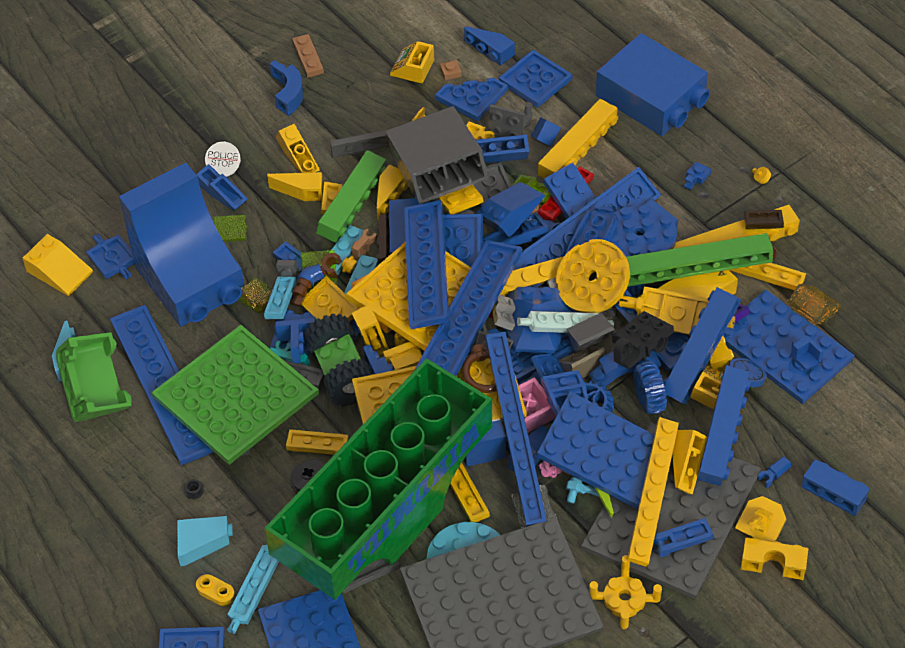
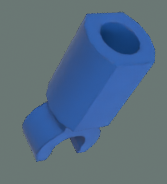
[757,456,791,488]

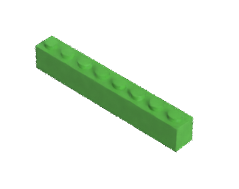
[626,233,773,287]

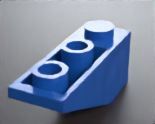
[464,26,515,66]

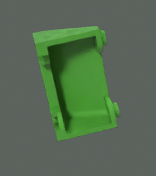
[56,332,132,422]

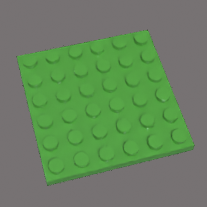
[151,325,319,465]

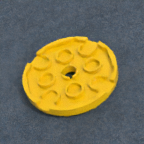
[556,239,630,313]

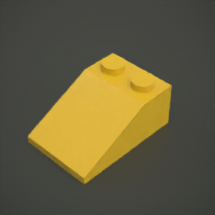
[22,234,93,296]

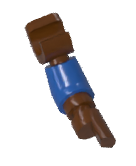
[291,253,342,307]

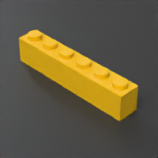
[538,99,618,179]

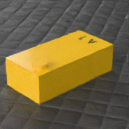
[657,270,738,298]

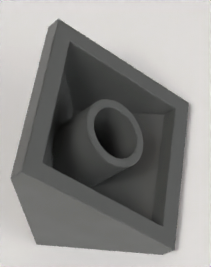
[567,313,614,353]

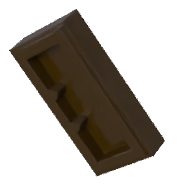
[744,210,784,229]

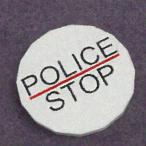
[205,141,241,177]

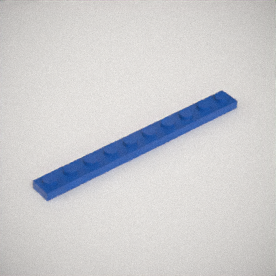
[485,332,547,527]

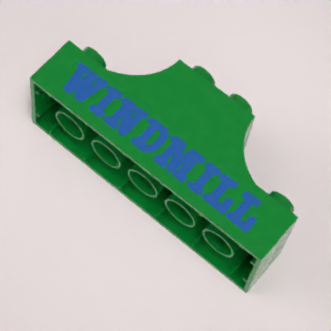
[264,358,492,600]

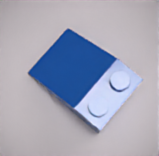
[477,182,545,238]

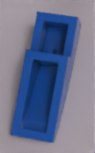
[196,164,248,211]

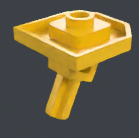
[735,496,787,542]

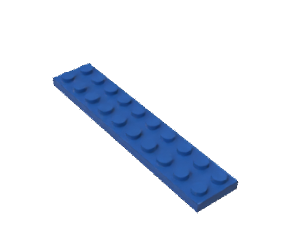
[513,167,661,288]
[415,240,522,376]
[110,305,214,466]

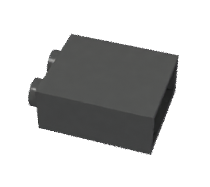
[385,106,489,204]

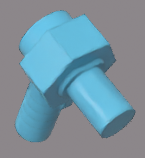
[565,477,599,504]

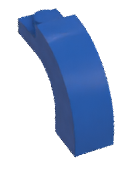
[270,60,303,116]
[589,350,661,387]

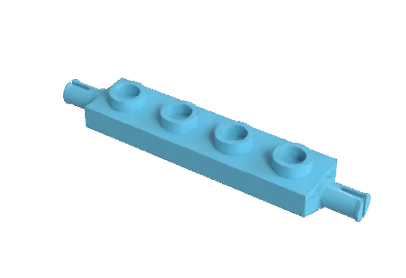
[227,545,279,634]

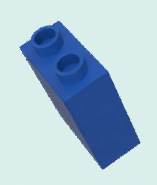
[596,33,710,136]

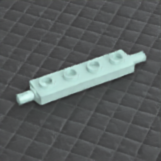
[517,311,614,333]

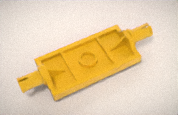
[619,286,735,335]

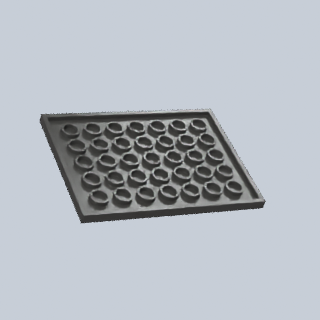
[581,423,762,599]
[400,518,604,648]

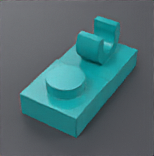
[270,340,310,366]

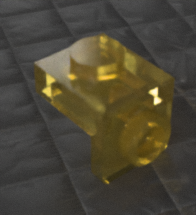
[241,279,271,308]

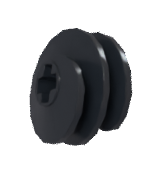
[291,459,324,493]

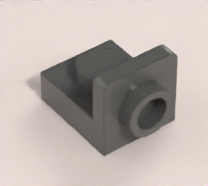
[276,260,300,286]

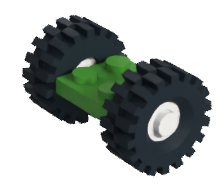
[304,314,373,406]

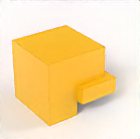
[383,342,422,370]

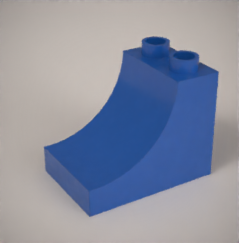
[119,163,245,327]

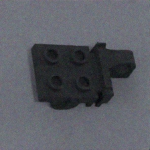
[611,311,674,369]

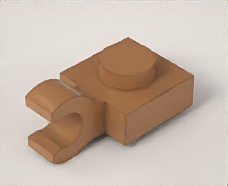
[351,229,377,261]

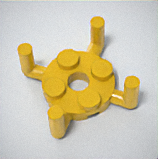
[589,555,662,629]

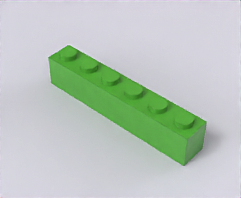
[316,150,387,243]

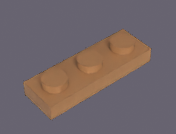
[292,34,324,78]

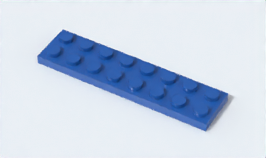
[404,200,449,329]

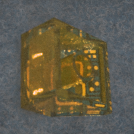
[787,284,843,325]

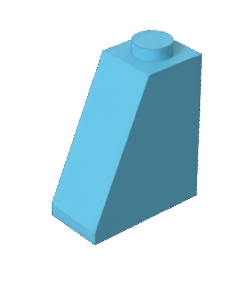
[177,516,233,566]

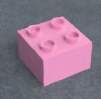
[519,378,555,433]

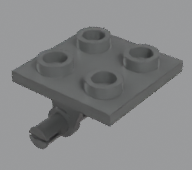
[488,102,533,138]

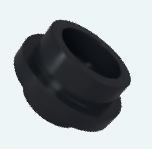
[184,479,204,499]

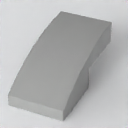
[493,295,516,331]

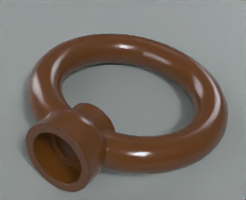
[462,344,497,393]

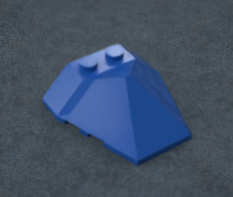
[504,286,575,353]

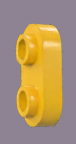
[196,574,235,606]

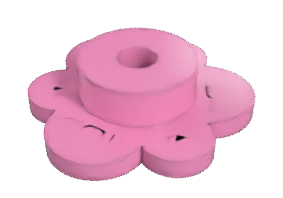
[539,461,562,478]

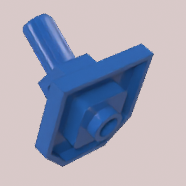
[518,354,564,387]

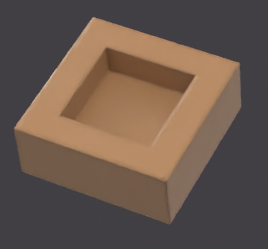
[440,60,462,80]

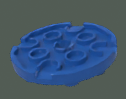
[609,205,677,257]

